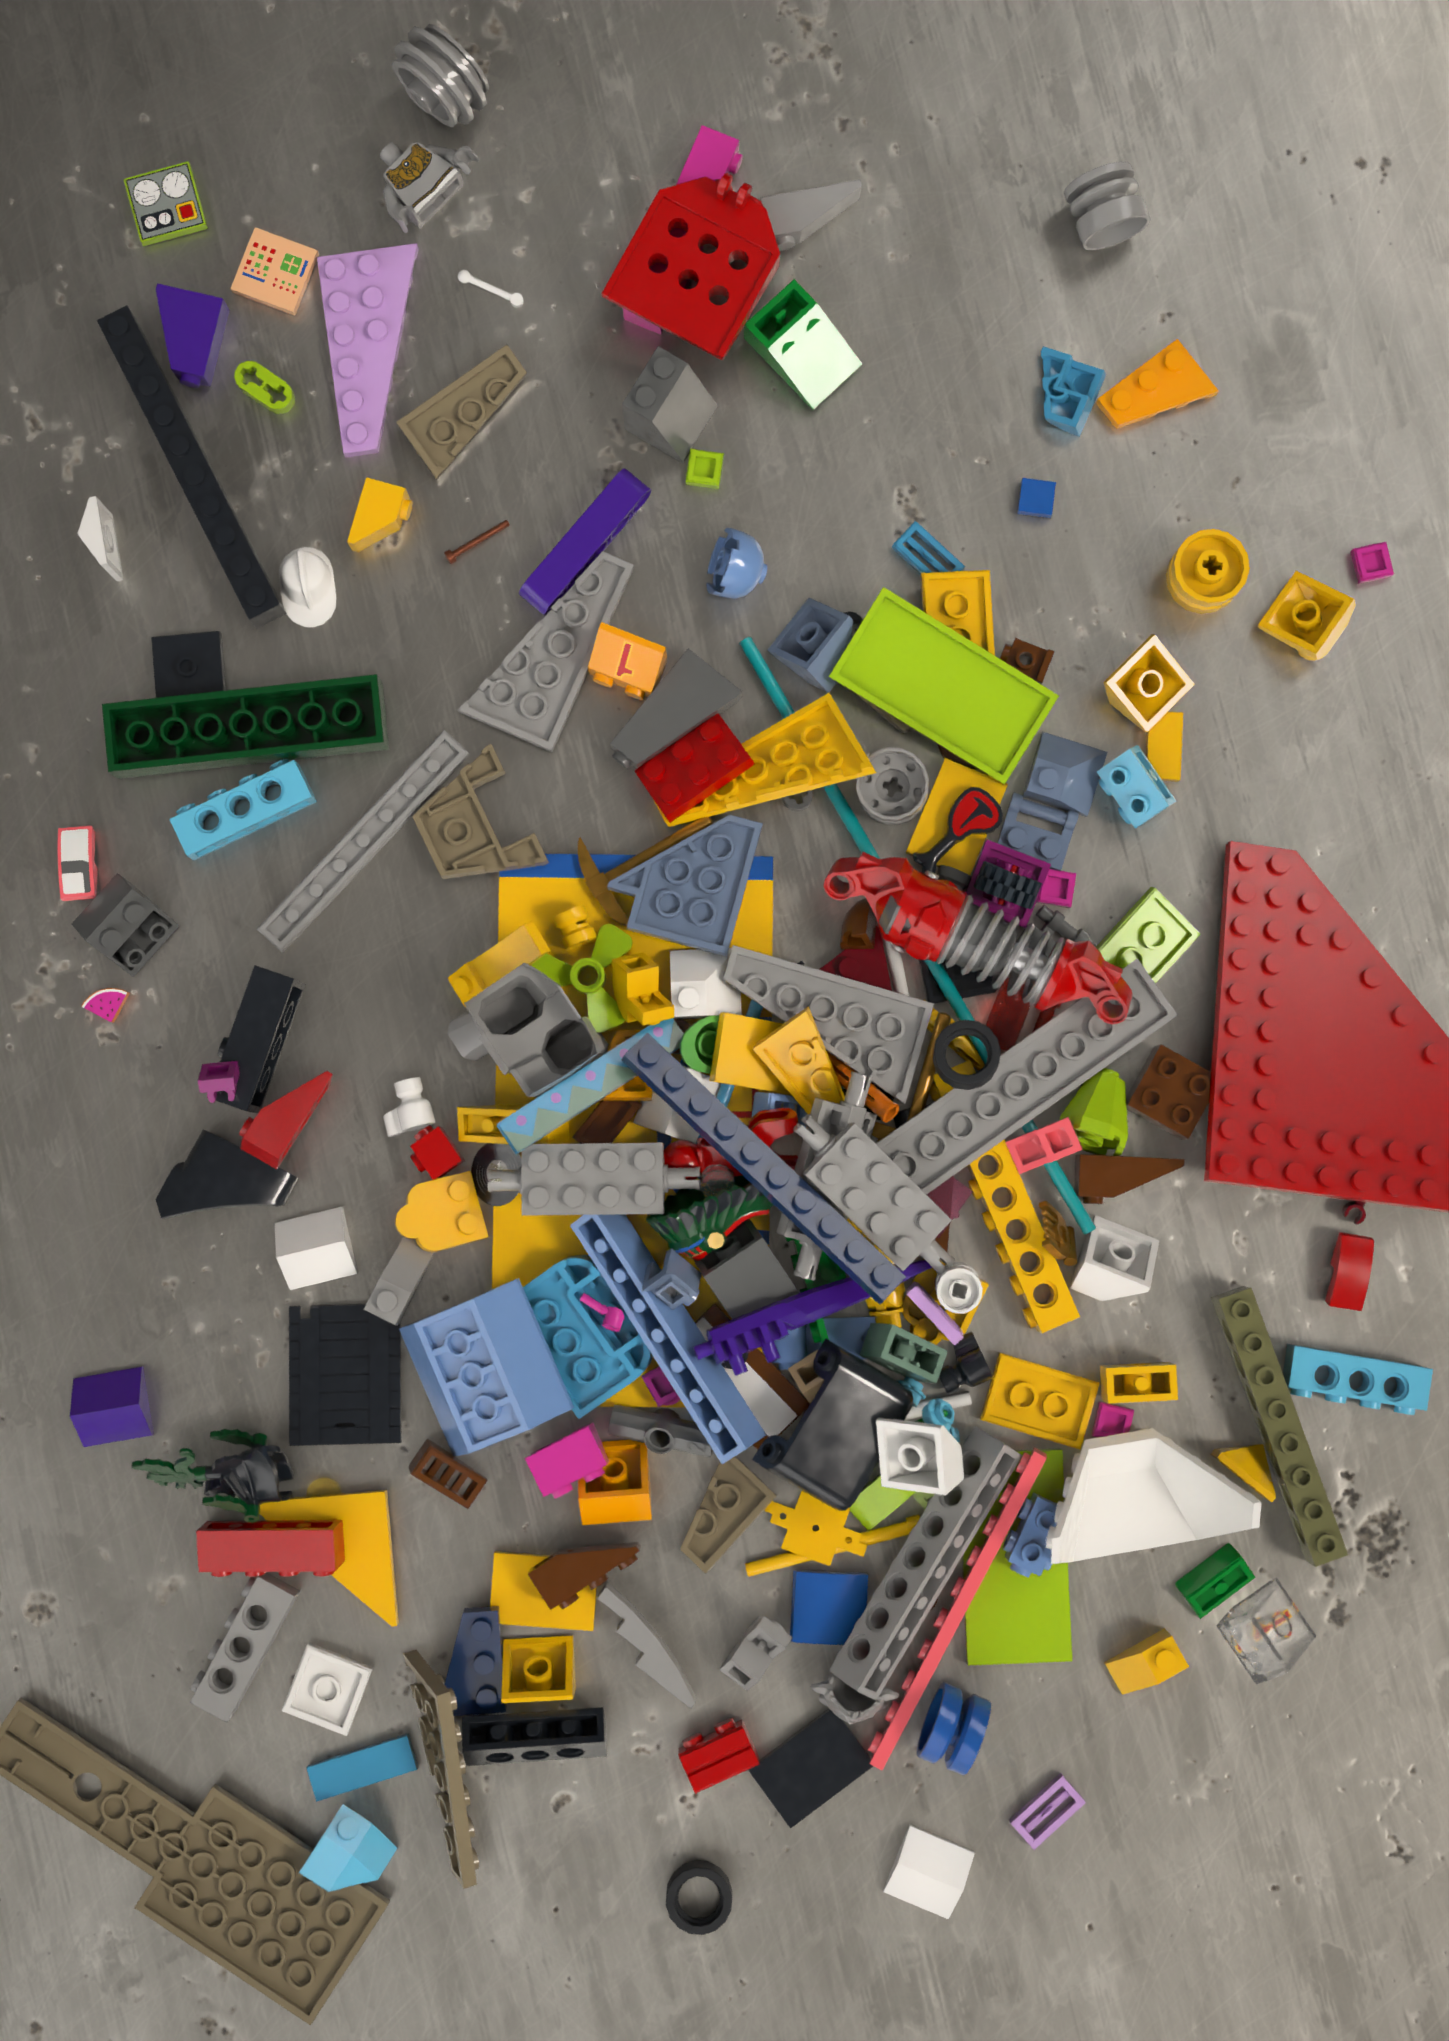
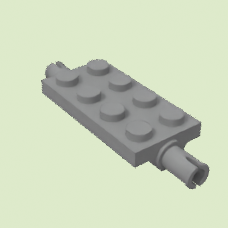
[776,1071,877,1280]
[793,1114,955,1275]
[487,1143,700,1215]

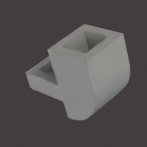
[720,1616,792,1691]

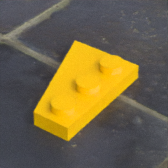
[753,1006,845,1114]

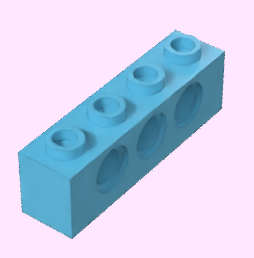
[169,759,317,860]
[1283,1344,1433,1415]

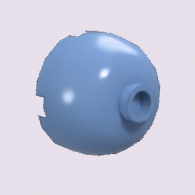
[706,528,767,599]

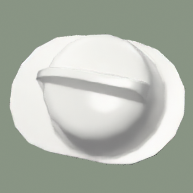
[279,547,337,628]

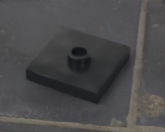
[151,631,226,698]

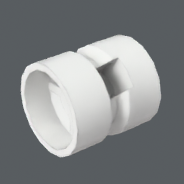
[935,1262,982,1314]

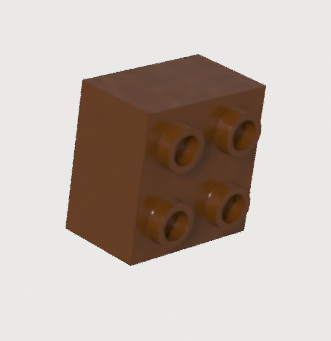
[1126,1044,1211,1140]

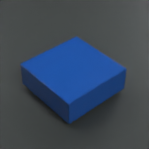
[1017,478,1056,518]

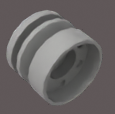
[1064,161,1151,250]
[856,747,929,825]

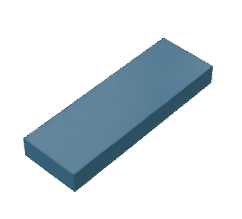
[306,1733,419,1802]

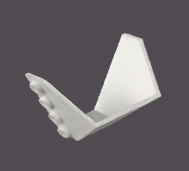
[1046,1428,1262,1564]

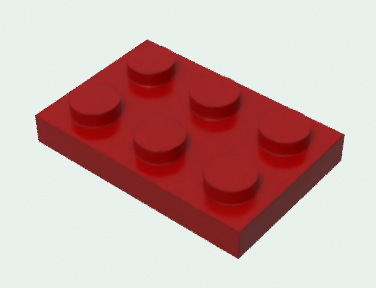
[634,713,755,823]

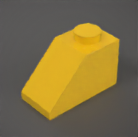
[347,477,413,552]
[1104,1628,1189,1695]

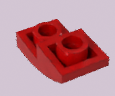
[1325,1232,1374,1311]

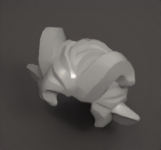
[811,1674,899,1725]

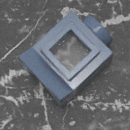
[641,1248,701,1310]

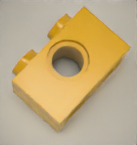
[1100,1362,1178,1404]

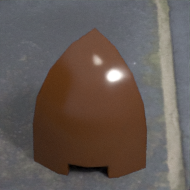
[840,898,877,949]

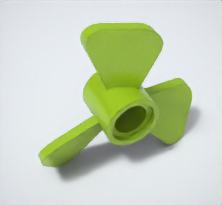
[531,924,633,1033]

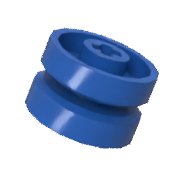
[916,1682,991,1776]

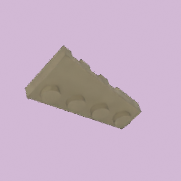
[396,344,527,480]

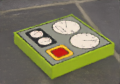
[124,161,208,247]

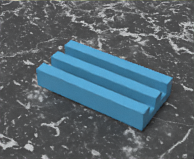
[892,521,965,575]

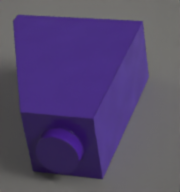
[156,283,230,388]

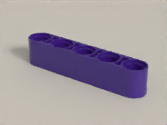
[519,468,652,616]

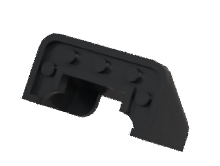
[752,1338,913,1511]

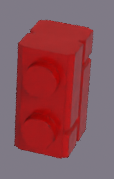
[678,1718,760,1794]

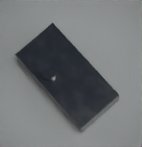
[216,965,306,1113]

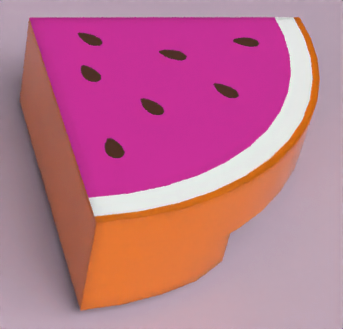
[81,988,130,1023]

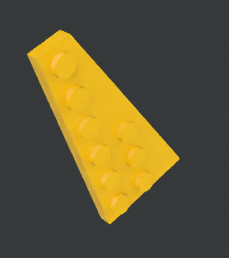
[652,693,876,827]

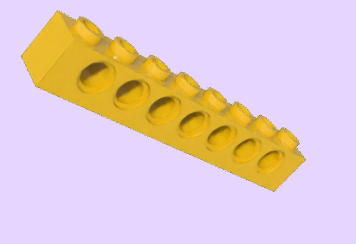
[929,1060,1080,1333]

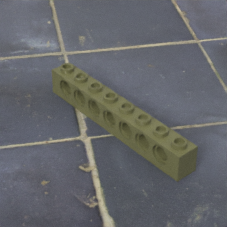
[1211,1286,1348,1567]

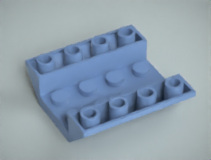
[399,1278,574,1457]

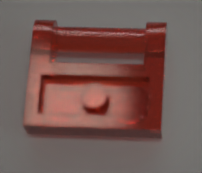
[985,977,1062,1051]

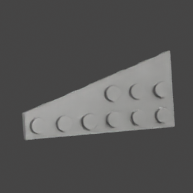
[458,551,634,752]
[723,945,934,1104]

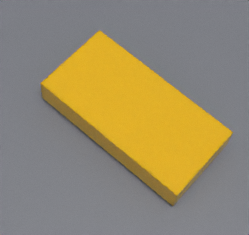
[1145,712,1183,782]

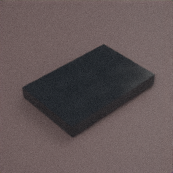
[749,1708,873,1829]

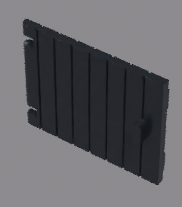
[289,1304,402,1446]

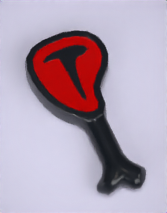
[913,787,1003,874]

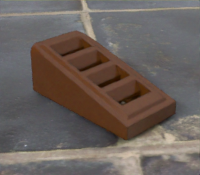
[408,1439,488,1509]

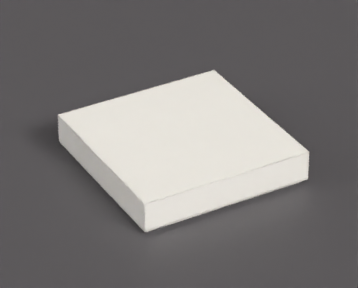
[281,1643,374,1736]

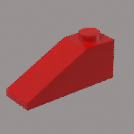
[239,1071,333,1169]

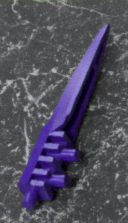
[693,1260,932,1376]

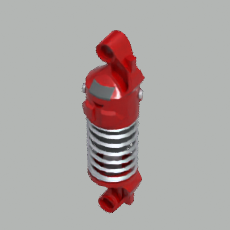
[824,852,1133,1024]

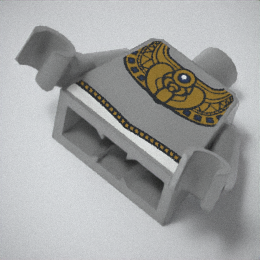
[380,142,479,233]

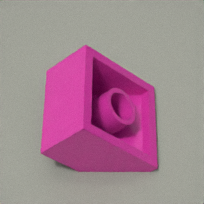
[525,1422,609,1499]

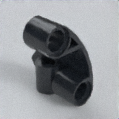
[155,1129,299,1219]

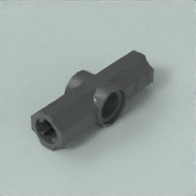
[608,1404,713,1458]

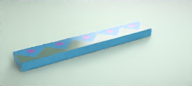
[496,1018,684,1155]

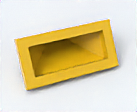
[1211,1444,1276,1502]

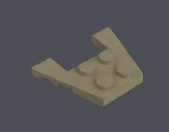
[412,744,549,879]

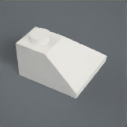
[670,948,742,1019]
[1070,1215,1159,1301]
[876,1418,964,1495]

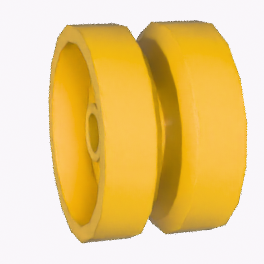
[1166,529,1250,614]

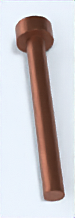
[444,520,510,564]

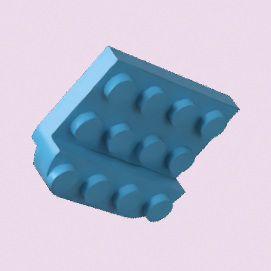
[523,1254,653,1419]

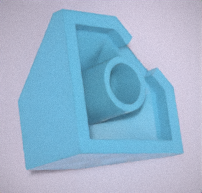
[299,1804,397,1892]

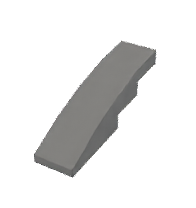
[597,1582,696,1708]

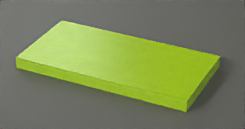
[829,587,1059,784]
[960,1448,1073,1666]

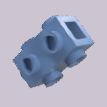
[1003,1492,1057,1578]

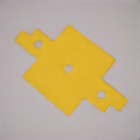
[765,1491,867,1566]

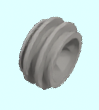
[392,24,490,127]

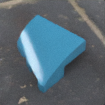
[1041,346,1106,437]

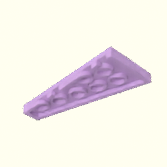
[317,243,419,458]

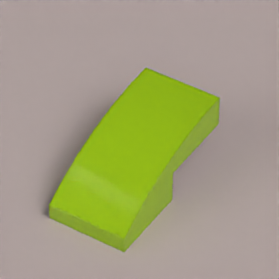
[850,1474,916,1531]

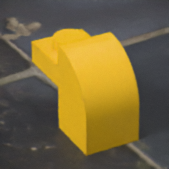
[612,953,674,1025]

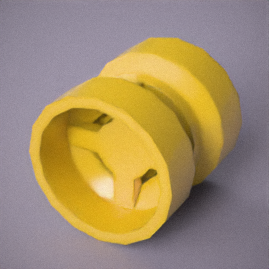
[553,905,597,950]

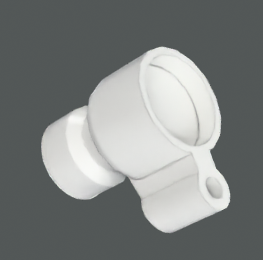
[383,1077,436,1137]

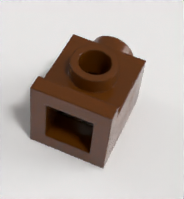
[999,638,1055,684]

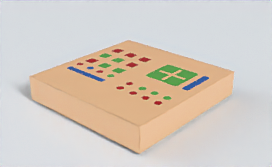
[230,227,319,316]

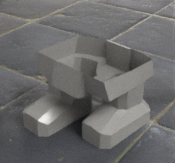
[447,963,609,1097]

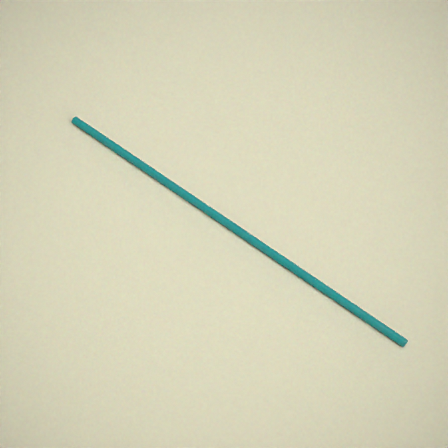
[739,636,1096,1235]

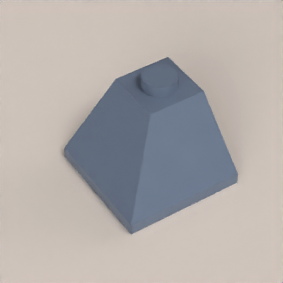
[768,598,853,693]
[1022,732,1107,817]

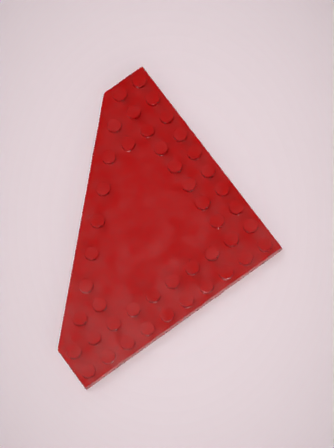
[1204,841,1449,1213]

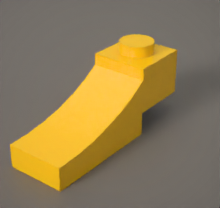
[447,921,550,1007]

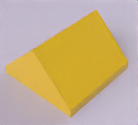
[1104,634,1195,732]
[501,1636,576,1703]

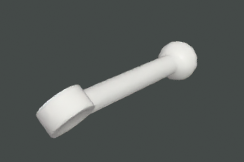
[458,270,524,308]

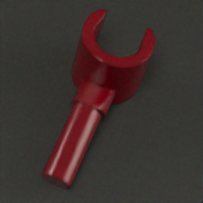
[1342,1201,1367,1225]

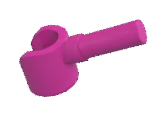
[580,1293,624,1332]

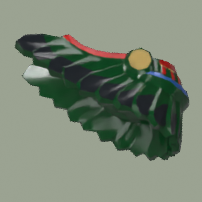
[646,1175,774,1261]

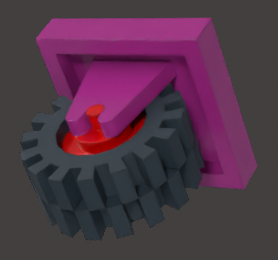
[966,839,1051,928]

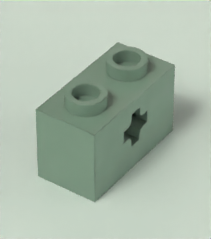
[859,1323,948,1384]

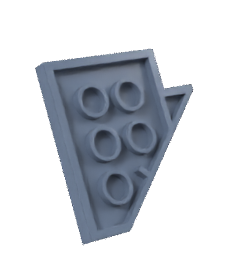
[607,815,763,957]

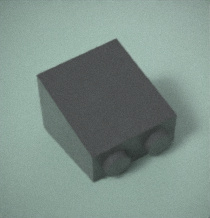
[622,346,718,463]
[694,1218,799,1319]

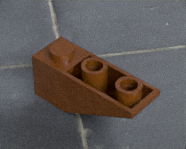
[528,1542,641,1610]

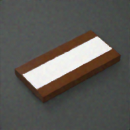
[695,1303,810,1450]

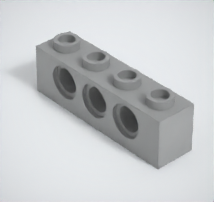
[190,1572,300,1723]

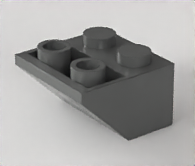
[71,873,179,977]

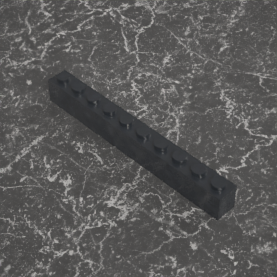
[97,305,286,629]

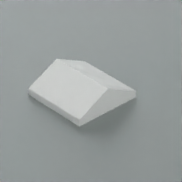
[77,496,123,581]
[883,1824,975,1919]

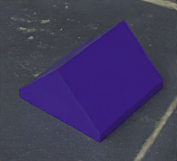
[70,1366,154,1447]

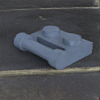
[997,792,1079,871]

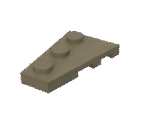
[680,1456,777,1574]

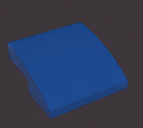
[790,1570,868,1645]

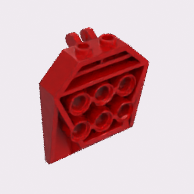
[602,173,780,361]

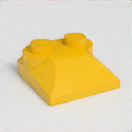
[1258,571,1356,661]

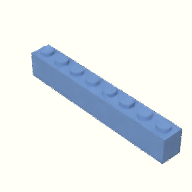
[570,1214,766,1464]

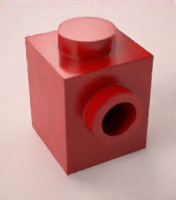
[410,1125,465,1180]

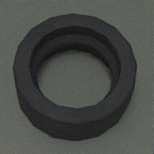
[933,1020,1001,1090]
[666,1860,732,1935]

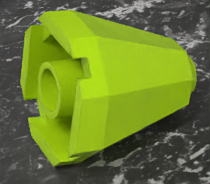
[1058,1068,1128,1156]

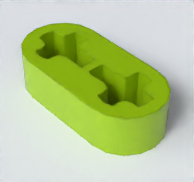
[234,361,295,414]

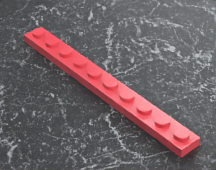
[868,1447,1047,1771]

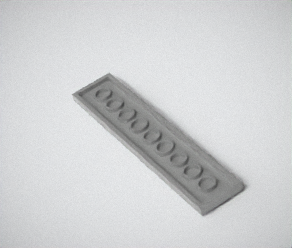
[876,959,1178,1195]

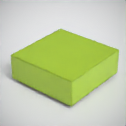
[685,449,724,489]

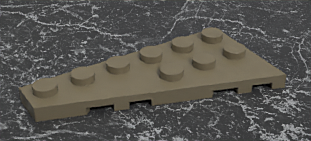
[403,1650,479,1889]

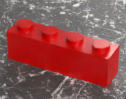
[196,1520,345,1577]

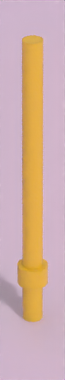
[745,1514,920,1577]

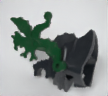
[131,1429,294,1523]

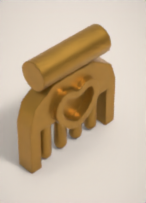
[1039,1200,1077,1266]

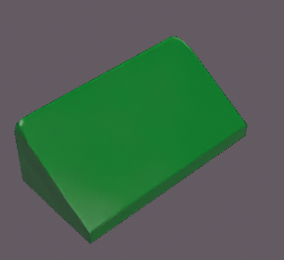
[1175,1543,1256,1619]

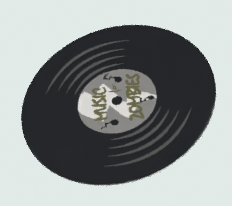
[471,1143,521,1206]

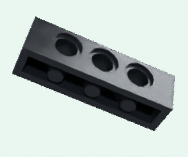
[462,1707,607,1766]

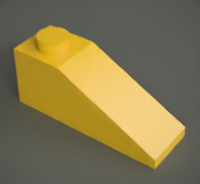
[457,1104,569,1144]

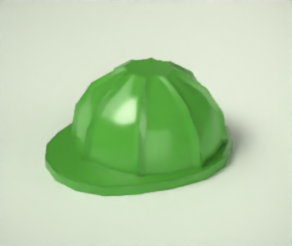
[680,1015,719,1074]

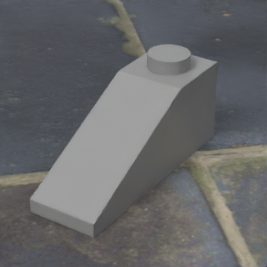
[760,179,861,251]
[364,1236,435,1326]

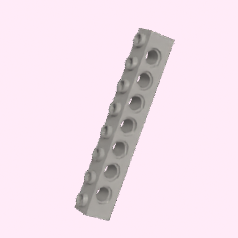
[829,1426,1022,1700]

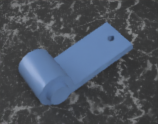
[772,1317,875,1370]

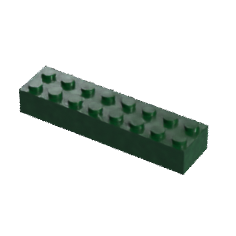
[102,674,389,779]

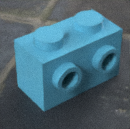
[1097,745,1176,828]

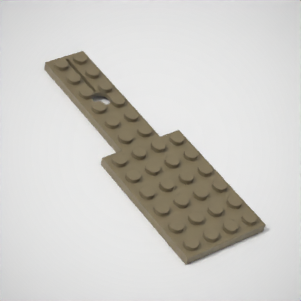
[0,1697,390,2026]

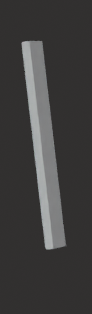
[257,730,470,953]

